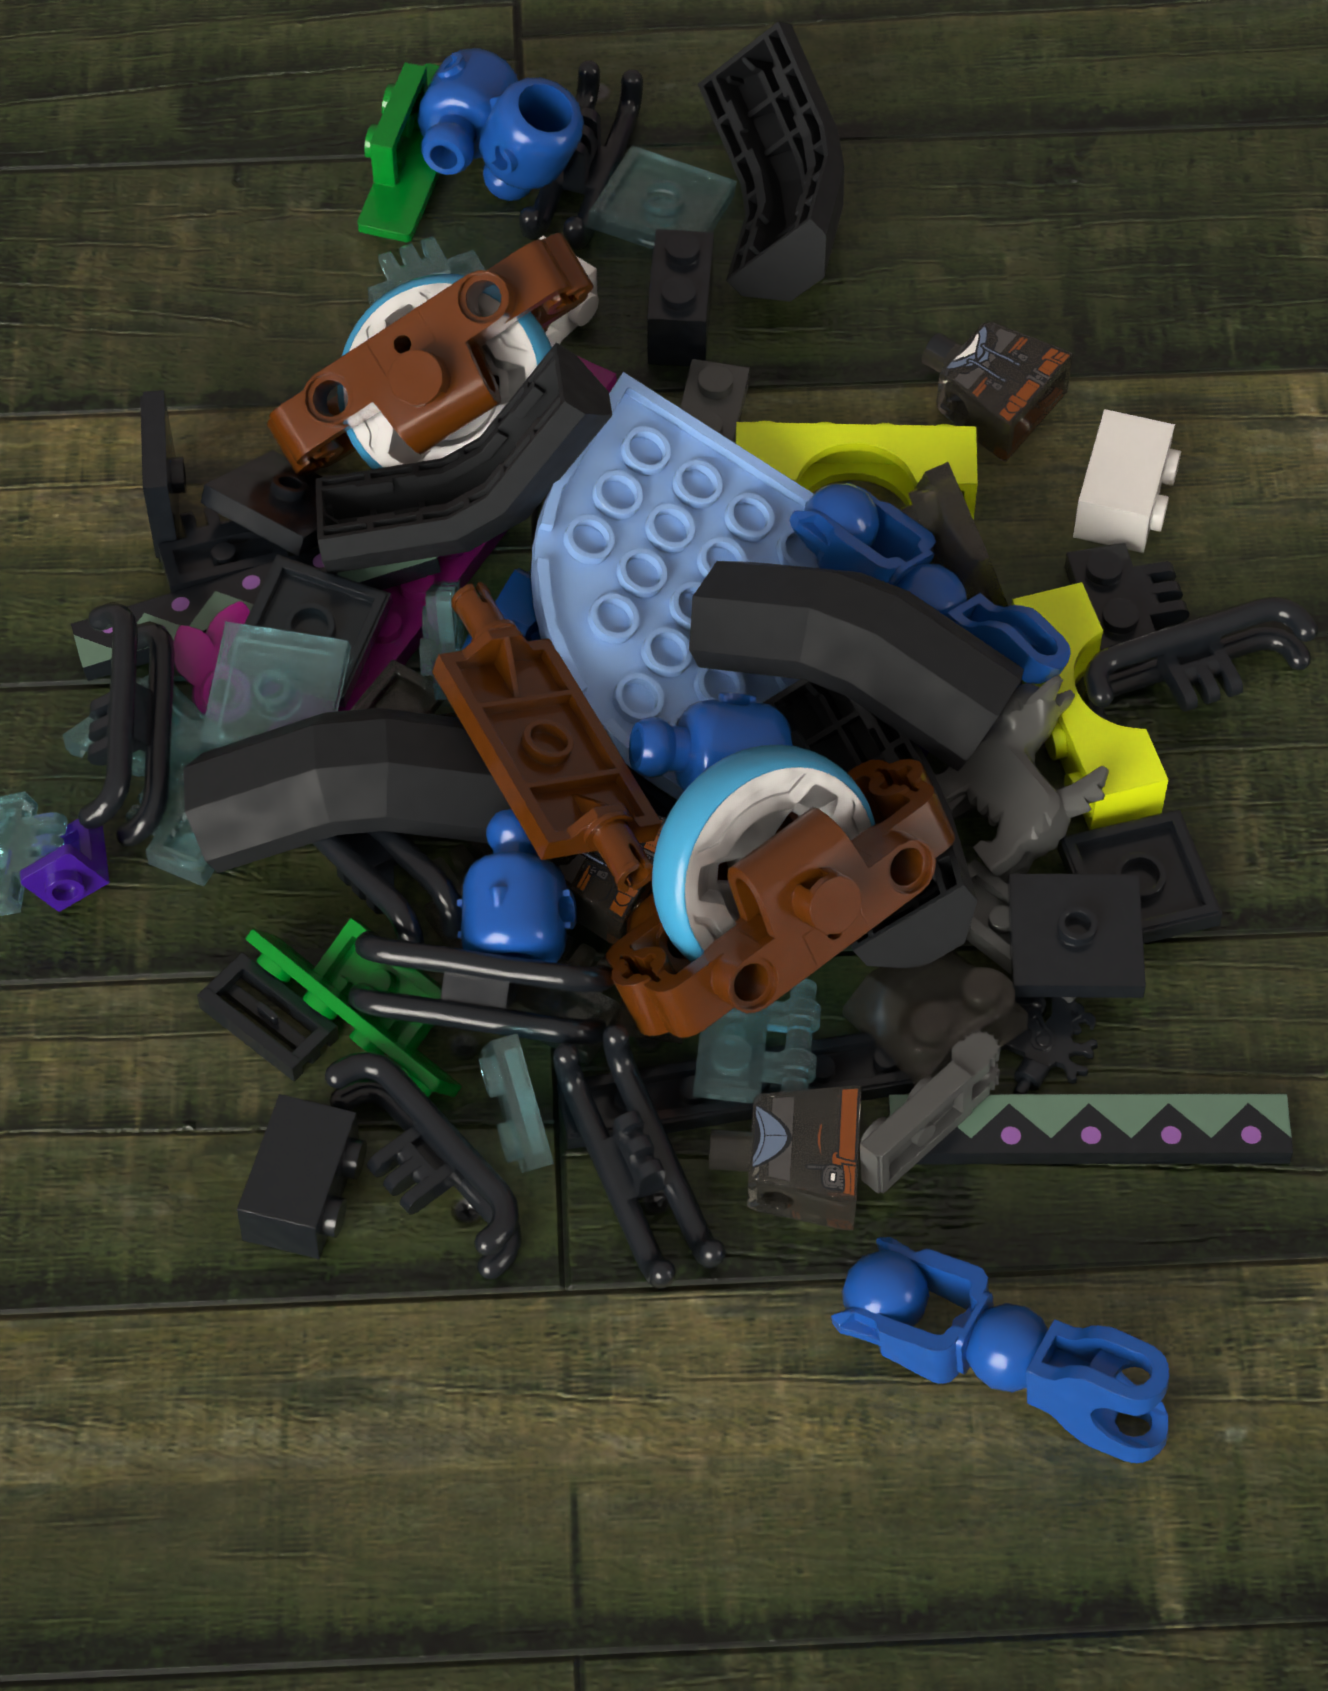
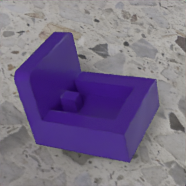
[20,819,110,912]

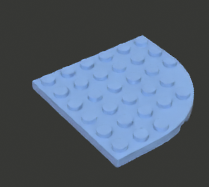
[531,372,871,800]

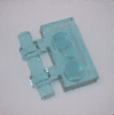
[693,979,822,1105]

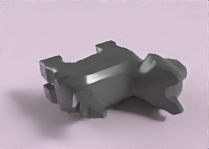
[934,675,1109,884]

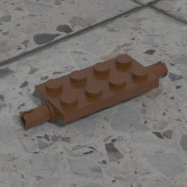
[432,582,662,892]

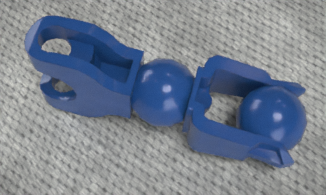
[789,482,1071,684]
[831,1237,1169,1463]

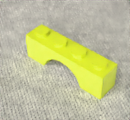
[736,421,978,520]
[1011,582,1168,830]

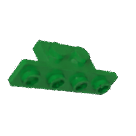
[357,62,440,242]
[245,918,462,1098]

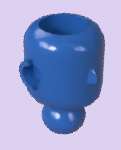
[417,48,518,175]
[479,77,584,201]
[629,692,793,792]
[457,809,577,963]

